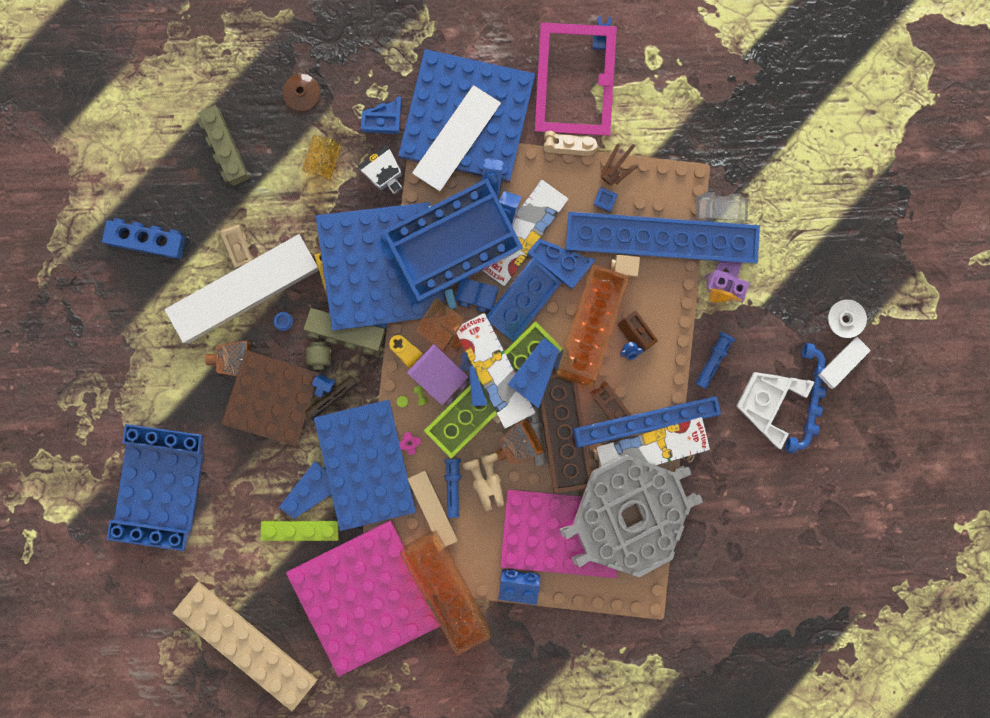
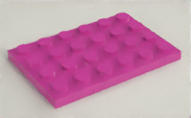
[501,489,623,578]

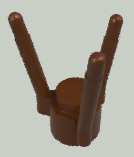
[600,144,638,186]

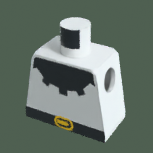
[358,145,402,194]

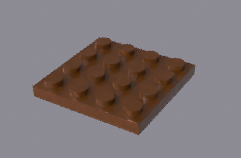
[221,350,320,446]

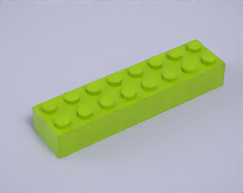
[424,321,563,459]

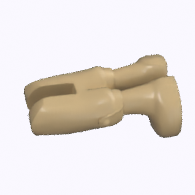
[462,453,504,512]

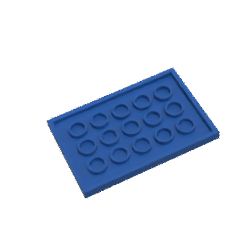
[314,400,416,531]

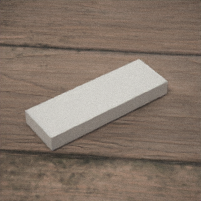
[818,337,871,389]

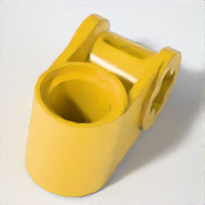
[389,335,424,369]

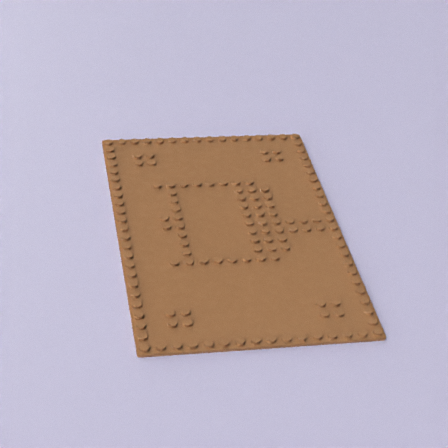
[363,143,710,620]

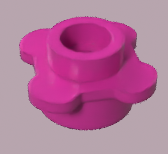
[399,432,421,455]

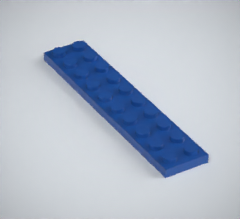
[566,212,760,264]

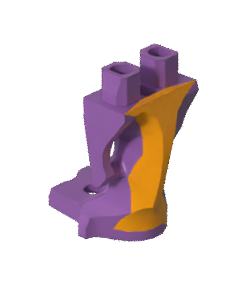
[704,262,750,303]

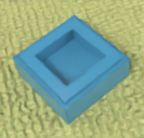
[445,289,457,311]

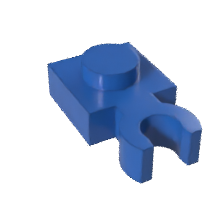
[592,16,612,51]

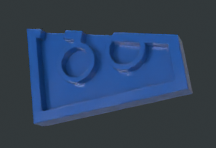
[507,338,559,409]

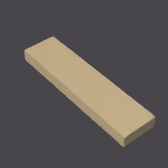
[408,471,458,549]

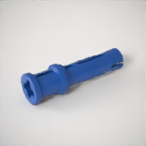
[695,332,735,389]
[444,458,461,518]

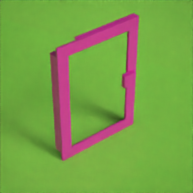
[535,23,617,136]

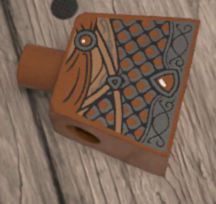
[205,341,251,376]
[496,419,545,464]

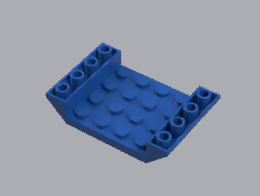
[107,424,204,551]

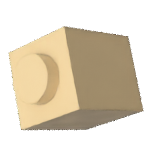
[610,255,640,279]

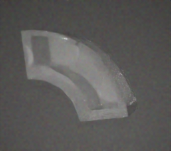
[696,192,748,222]

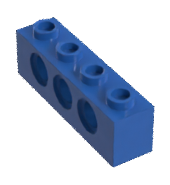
[102,218,186,260]

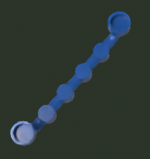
[785,343,826,453]

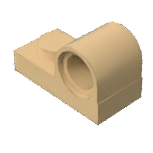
[221,224,253,268]

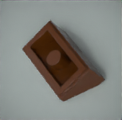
[617,311,658,353]

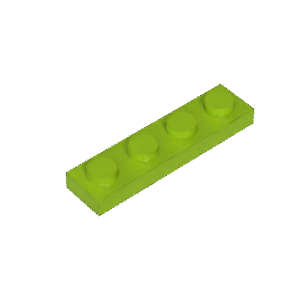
[261,521,339,541]

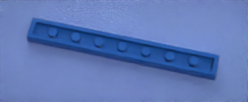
[572,396,721,448]

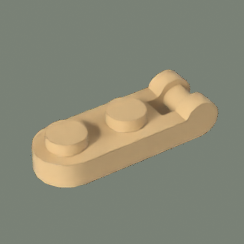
[544,131,597,156]

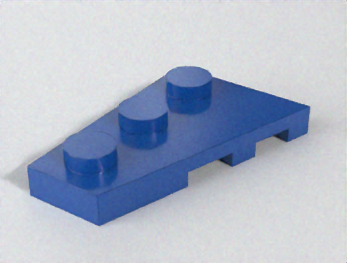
[527,239,595,290]
[279,461,331,519]

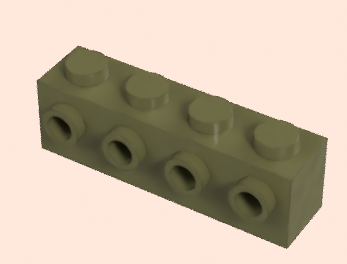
[198,105,250,186]
[304,308,385,355]

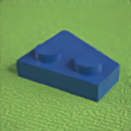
[361,97,402,134]

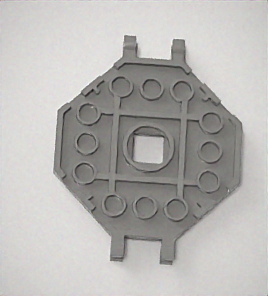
[559,454,703,577]

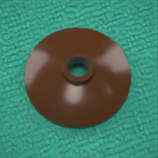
[283,74,320,112]

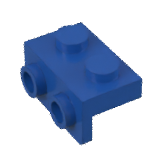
[498,569,540,605]

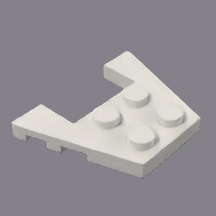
[736,372,814,449]

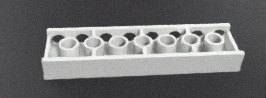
[165,234,319,344]

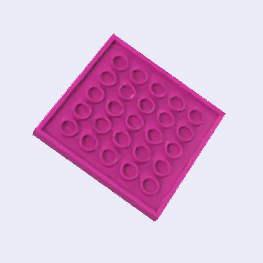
[286,520,443,677]

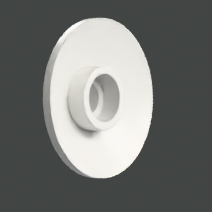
[828,300,867,338]

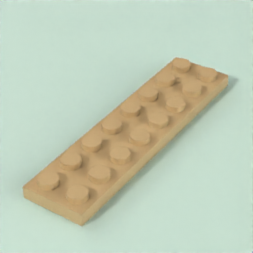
[173,582,318,711]

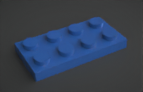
[486,258,562,342]

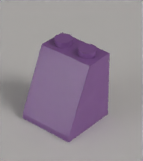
[407,344,469,406]

